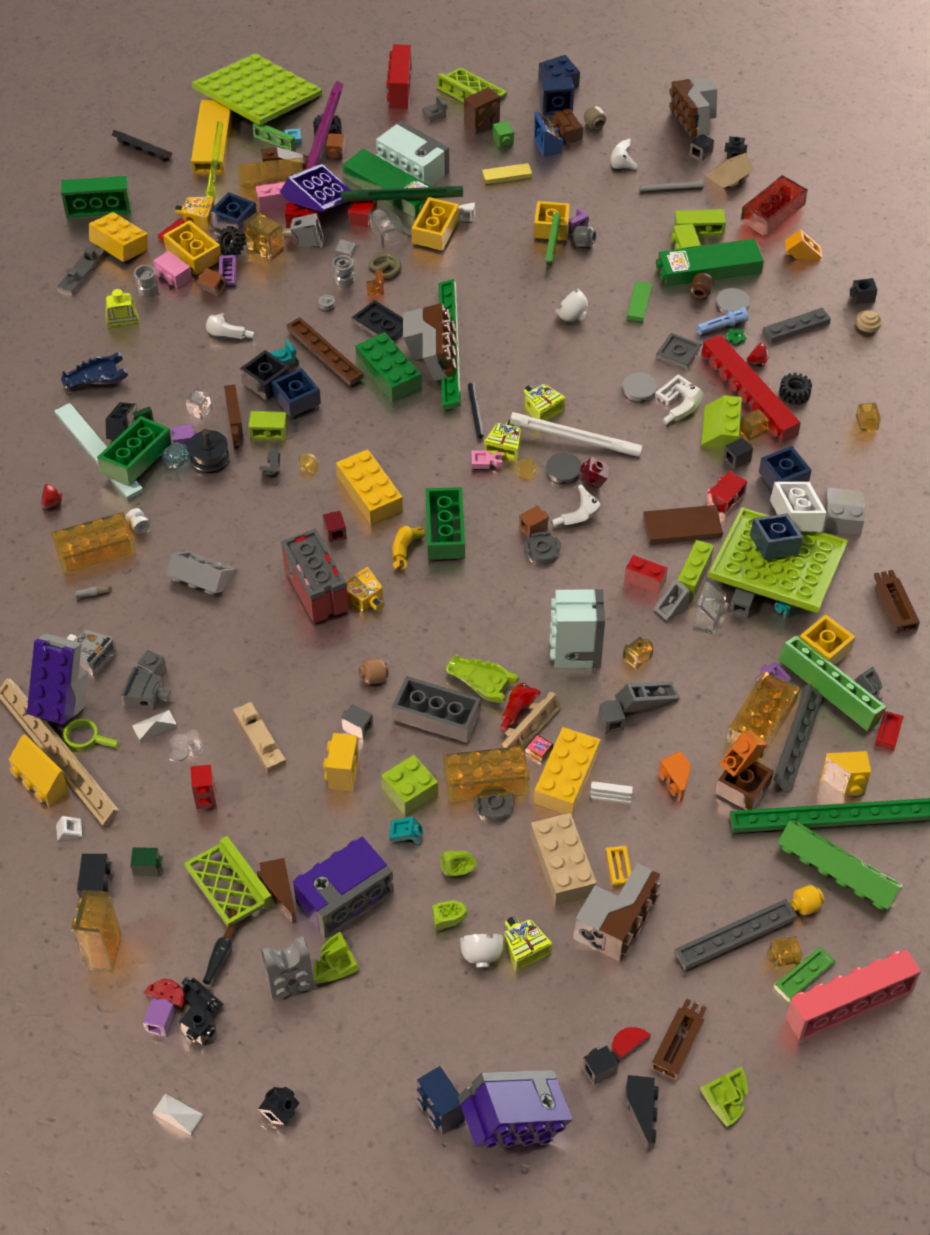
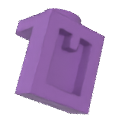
[568,208,589,235]
[756,662,791,693]

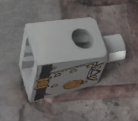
[67,630,116,676]

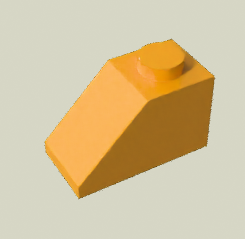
[785,229,823,260]

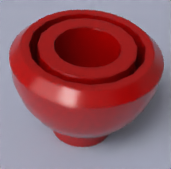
[746,342,770,365]
[41,483,62,509]

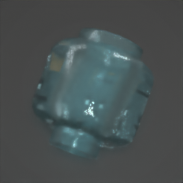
[162,442,189,469]

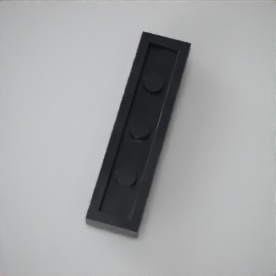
[112,130,172,160]

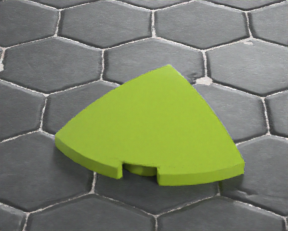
[313,932,360,984]
[700,1066,748,1127]

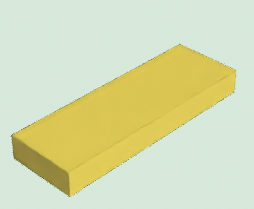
[482,163,532,184]

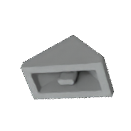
[654,579,690,621]

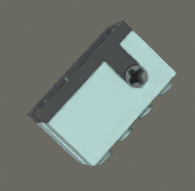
[376,121,449,186]
[549,589,605,668]

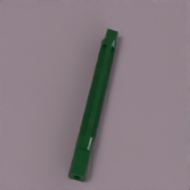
[341,186,463,202]

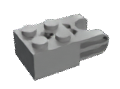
[261,936,314,999]

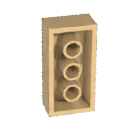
[530,813,597,906]

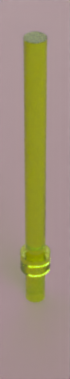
[206,121,223,197]

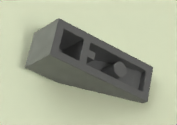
[615,681,680,713]

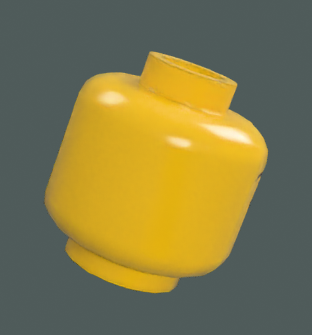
[791,885,824,916]

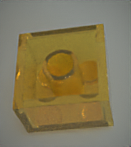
[244,212,284,261]

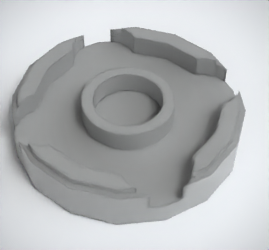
[716,288,750,314]
[622,372,657,402]

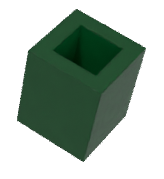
[130,847,163,877]

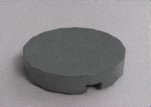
[546,453,581,484]
[524,532,561,564]
[474,784,515,822]

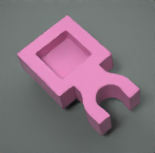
[472,450,502,469]

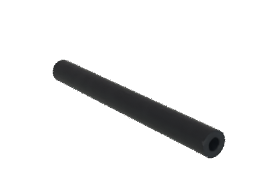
[468,383,484,439]

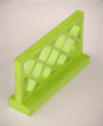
[436,67,507,103]
[184,836,272,927]

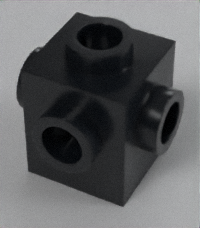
[724,136,747,160]
[179,1005,216,1045]
[258,1087,300,1125]

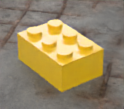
[411,197,459,251]
[89,212,148,262]
[163,220,221,275]

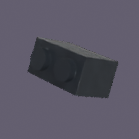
[77,854,113,901]

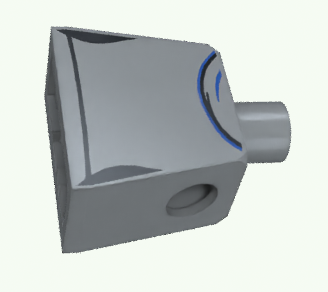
[283,213,324,248]

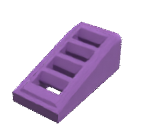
[219,255,238,286]

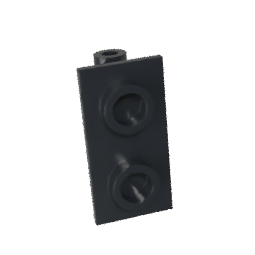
[182,977,224,1015]

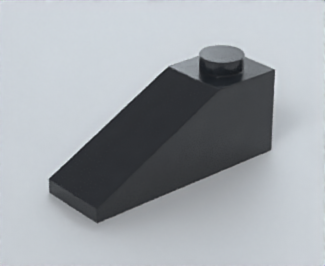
[106,402,137,441]

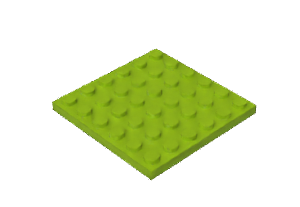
[192,54,323,125]
[708,507,848,613]

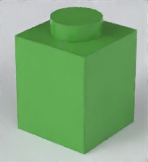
[493,121,514,148]

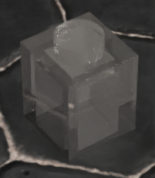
[186,388,213,420]

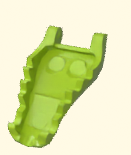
[446,654,520,703]

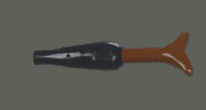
[203,908,252,985]

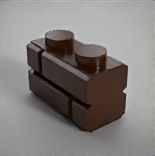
[552,109,583,143]

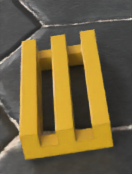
[605,846,632,888]

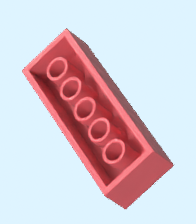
[786,950,921,1040]

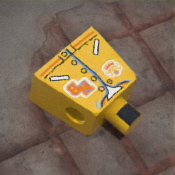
[175,197,215,230]
[346,567,384,612]

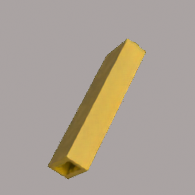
[191,100,233,174]

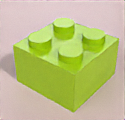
[381,755,438,816]

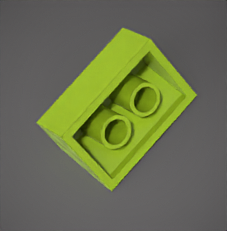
[701,395,742,449]

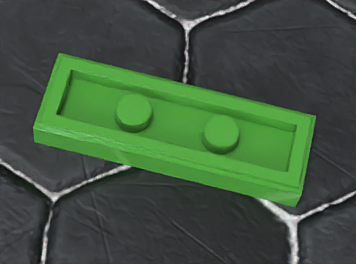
[253,123,296,151]
[545,212,561,265]
[627,281,652,322]
[774,947,836,1003]

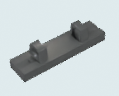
[57,245,106,296]

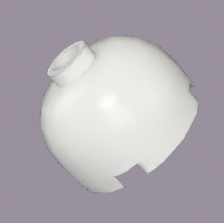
[555,289,588,323]
[460,934,504,968]

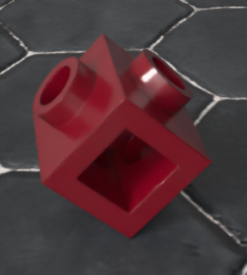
[580,457,610,488]

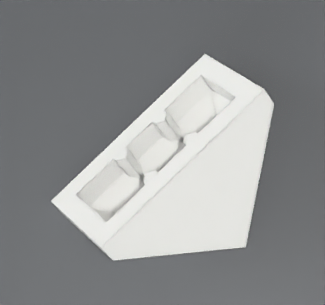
[132,710,177,742]
[153,1094,203,1135]

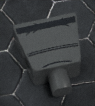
[120,666,171,710]

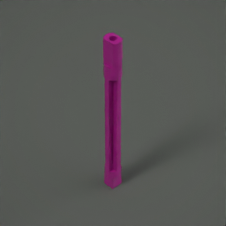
[305,81,344,170]

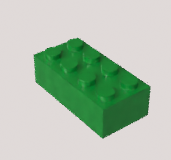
[61,176,131,218]
[355,332,422,402]
[97,416,172,486]
[425,487,465,560]

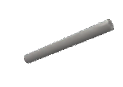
[639,181,704,192]

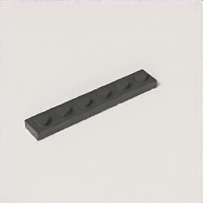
[773,684,823,792]
[674,899,797,970]

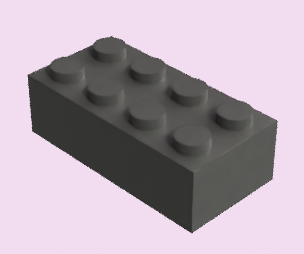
[392,676,481,743]

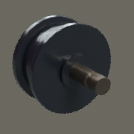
[188,429,229,472]

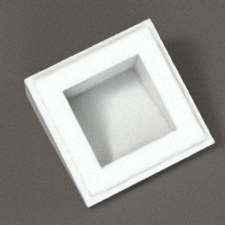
[459,203,475,222]
[56,816,82,841]

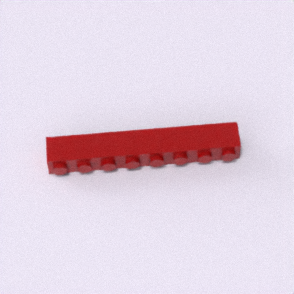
[701,334,801,442]

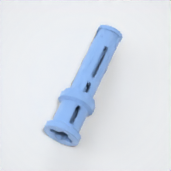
[697,307,749,335]

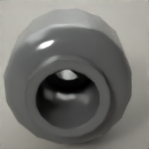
[571,226,597,247]

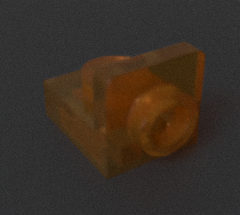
[366,268,384,295]

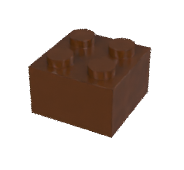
[464,87,500,133]
[715,761,774,810]

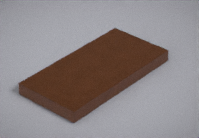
[643,505,723,544]

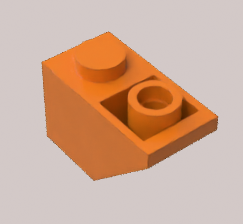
[719,732,768,777]
[658,751,691,802]

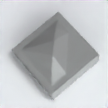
[335,240,356,257]

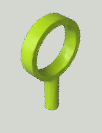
[63,719,119,751]

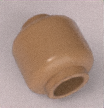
[358,658,389,685]

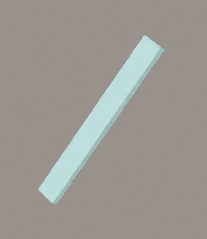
[55,403,143,500]

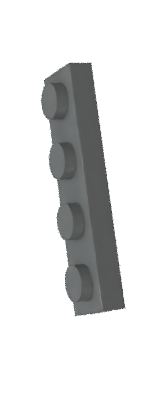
[763,308,831,343]

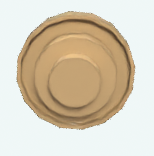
[856,310,882,332]

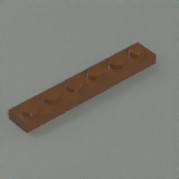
[286,317,364,386]

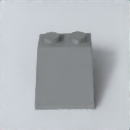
[824,487,865,536]

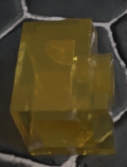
[623,637,654,669]
[767,936,802,967]

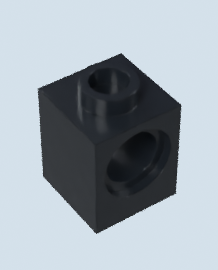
[850,278,878,304]

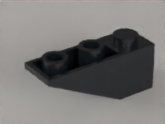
[625,1075,659,1152]

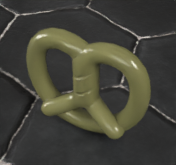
[369,253,401,279]

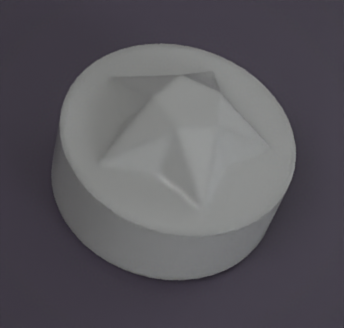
[318,294,335,311]

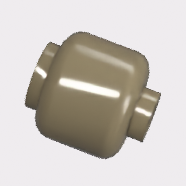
[584,106,607,130]

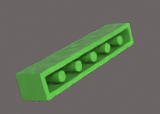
[778,636,886,731]
[777,820,904,910]

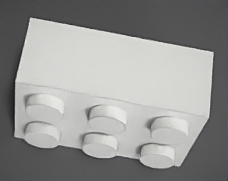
[770,482,827,532]

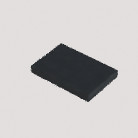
[351,300,403,342]

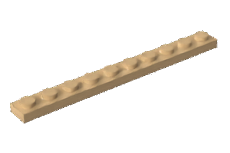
[0,678,119,826]

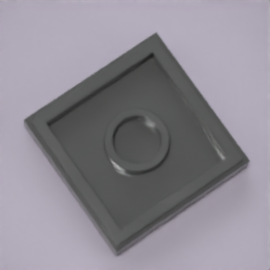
[656,333,702,370]

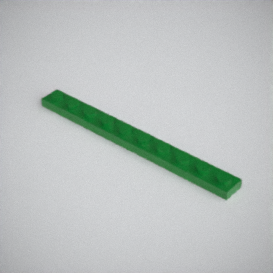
[438,279,461,410]
[729,798,930,833]

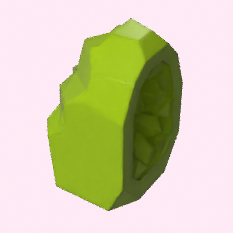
[440,850,477,876]
[432,900,468,930]

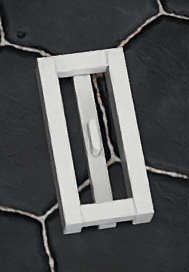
[655,374,691,406]
[590,781,633,804]

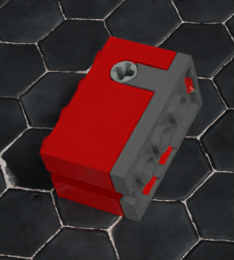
[281,529,349,624]

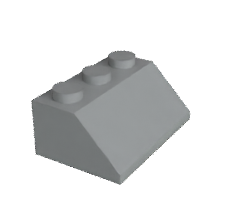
[166,551,237,595]

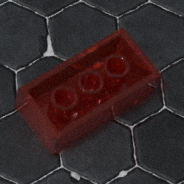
[740,175,808,236]

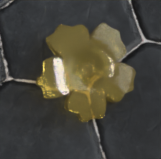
[298,453,319,474]
[517,457,538,480]

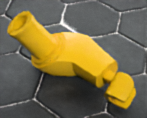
[392,526,425,570]

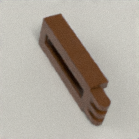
[224,384,244,446]
[874,570,920,634]
[651,997,707,1080]

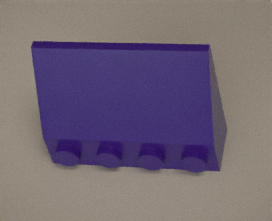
[280,164,351,212]

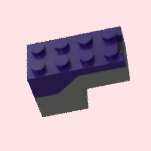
[27,633,89,724]

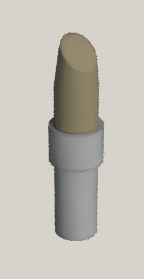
[75,586,112,598]

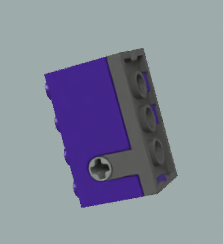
[293,836,394,938]
[457,1070,573,1148]

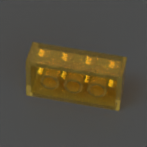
[237,158,303,189]
[51,512,136,573]
[726,671,800,758]
[443,745,530,801]
[72,890,122,973]

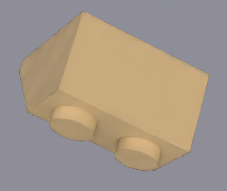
[706,153,754,188]

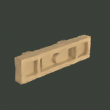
[502,692,561,760]
[233,702,286,772]

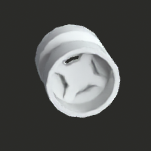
[125,508,150,534]

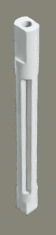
[510,412,642,457]

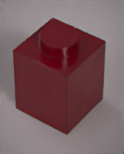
[323,511,347,543]

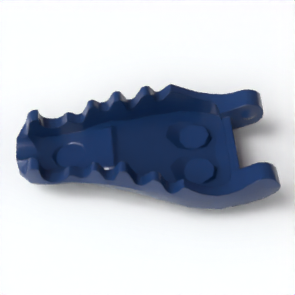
[61,352,128,388]

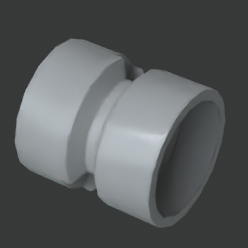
[332,255,355,288]
[134,265,158,297]

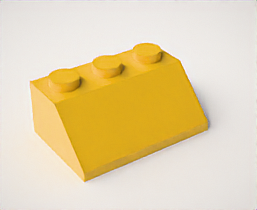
[9,734,69,807]

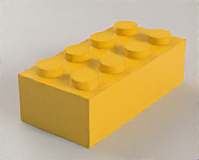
[336,449,403,525]
[534,727,601,815]

